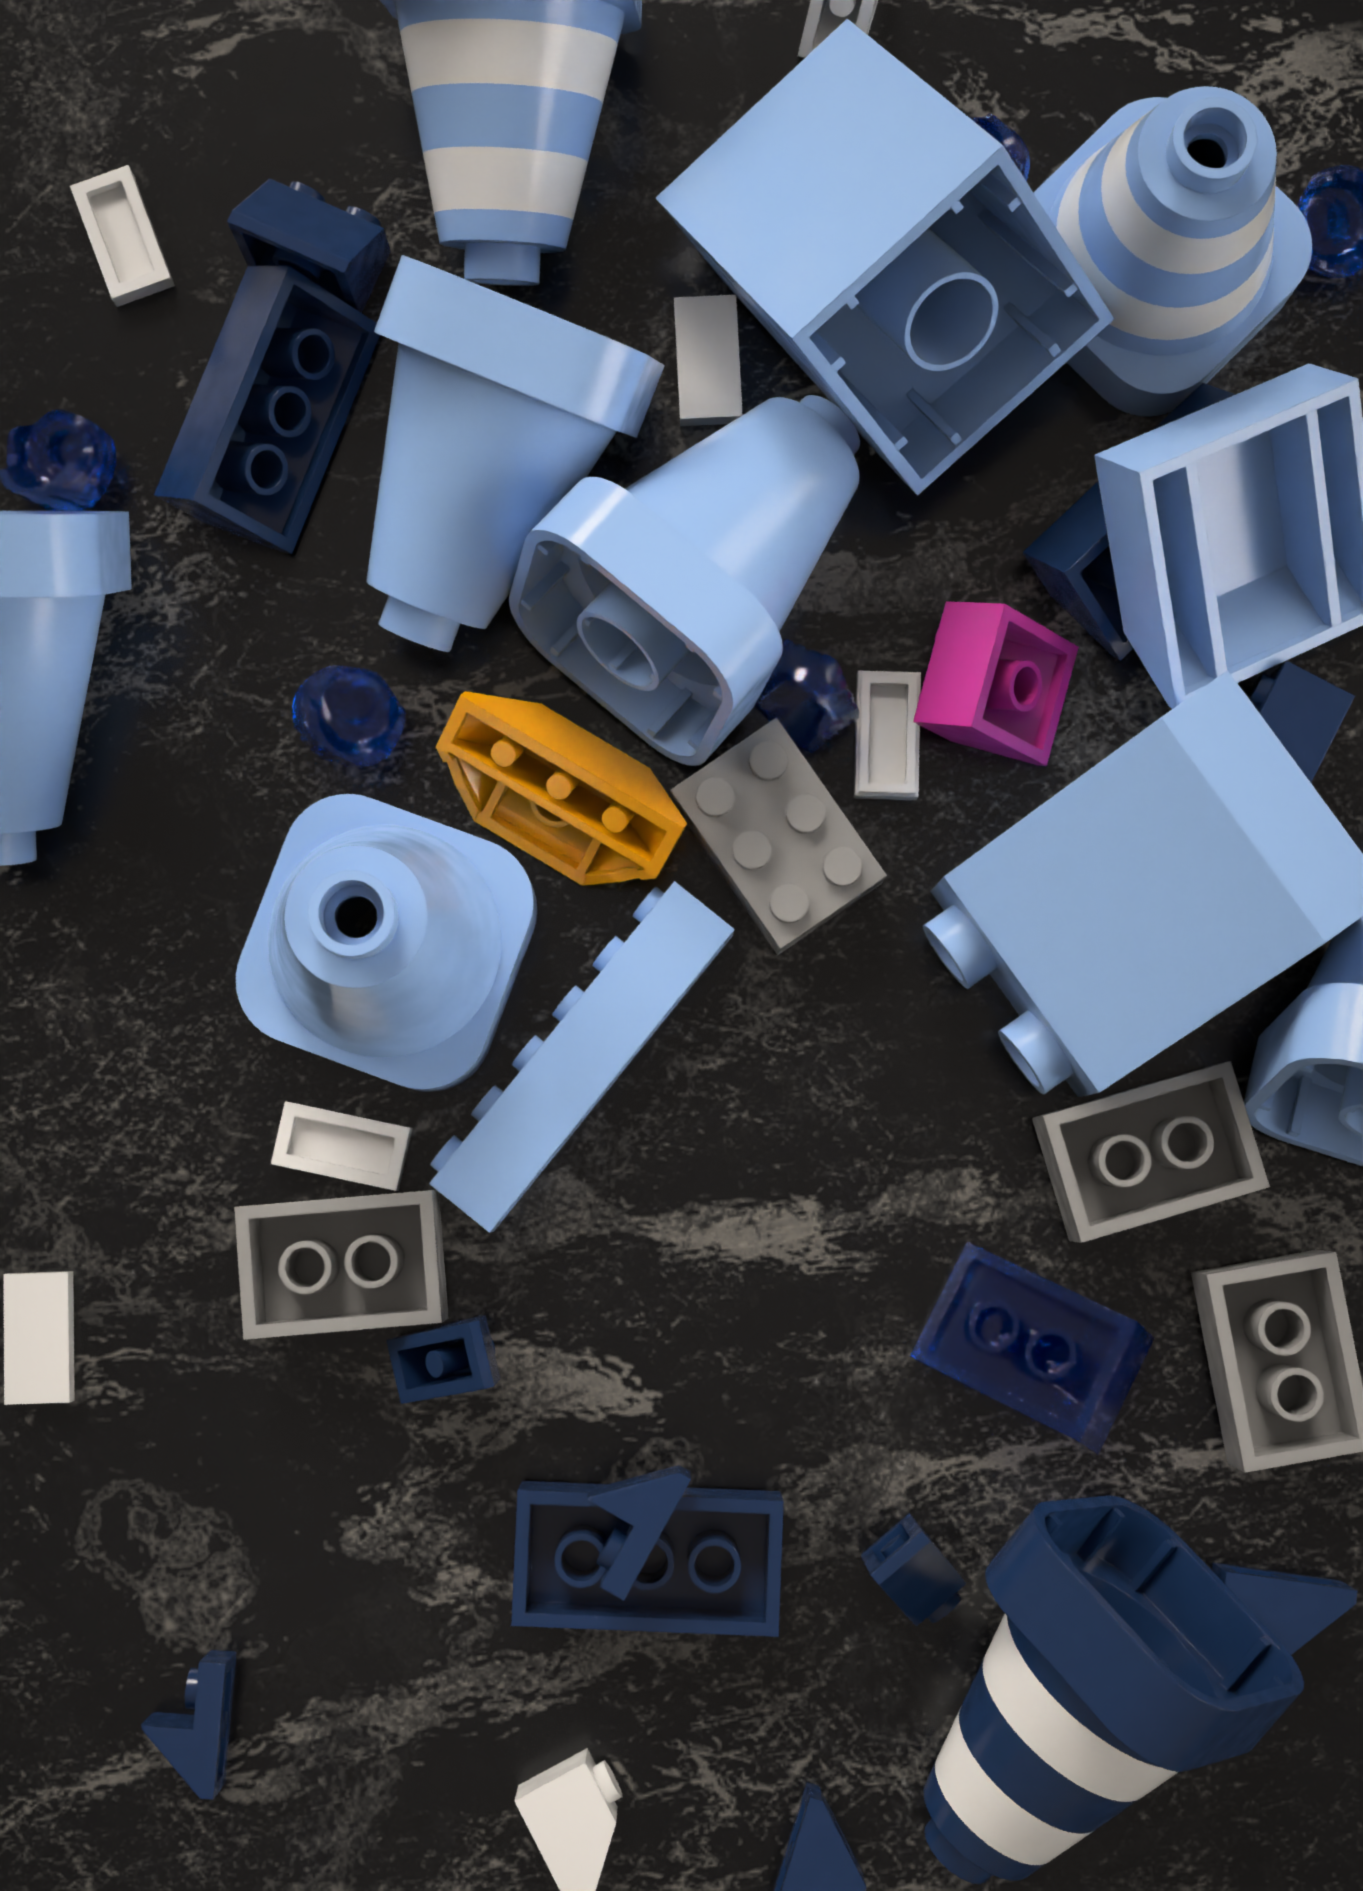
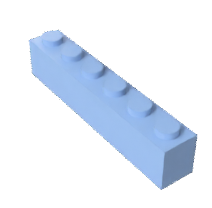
[429,881,735,1233]

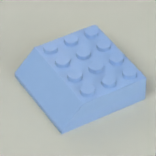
[1094,364,1363,709]

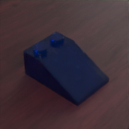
[910,1242,1155,1454]

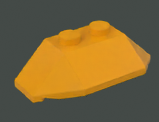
[436,691,687,886]

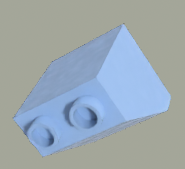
[656,19,1114,496]
[923,670,1363,1097]

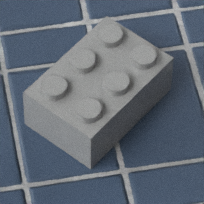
[670,718,887,956]
[1032,1061,1270,1243]
[234,1190,449,1340]
[1191,1250,1363,1473]

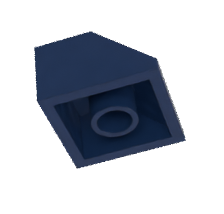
[227,178,391,313]

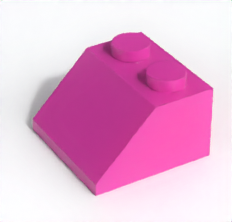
[913,601,1079,766]

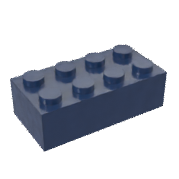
[511,1481,784,1637]

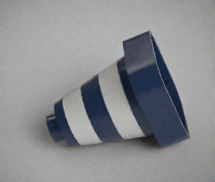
[923,1496,1304,1884]

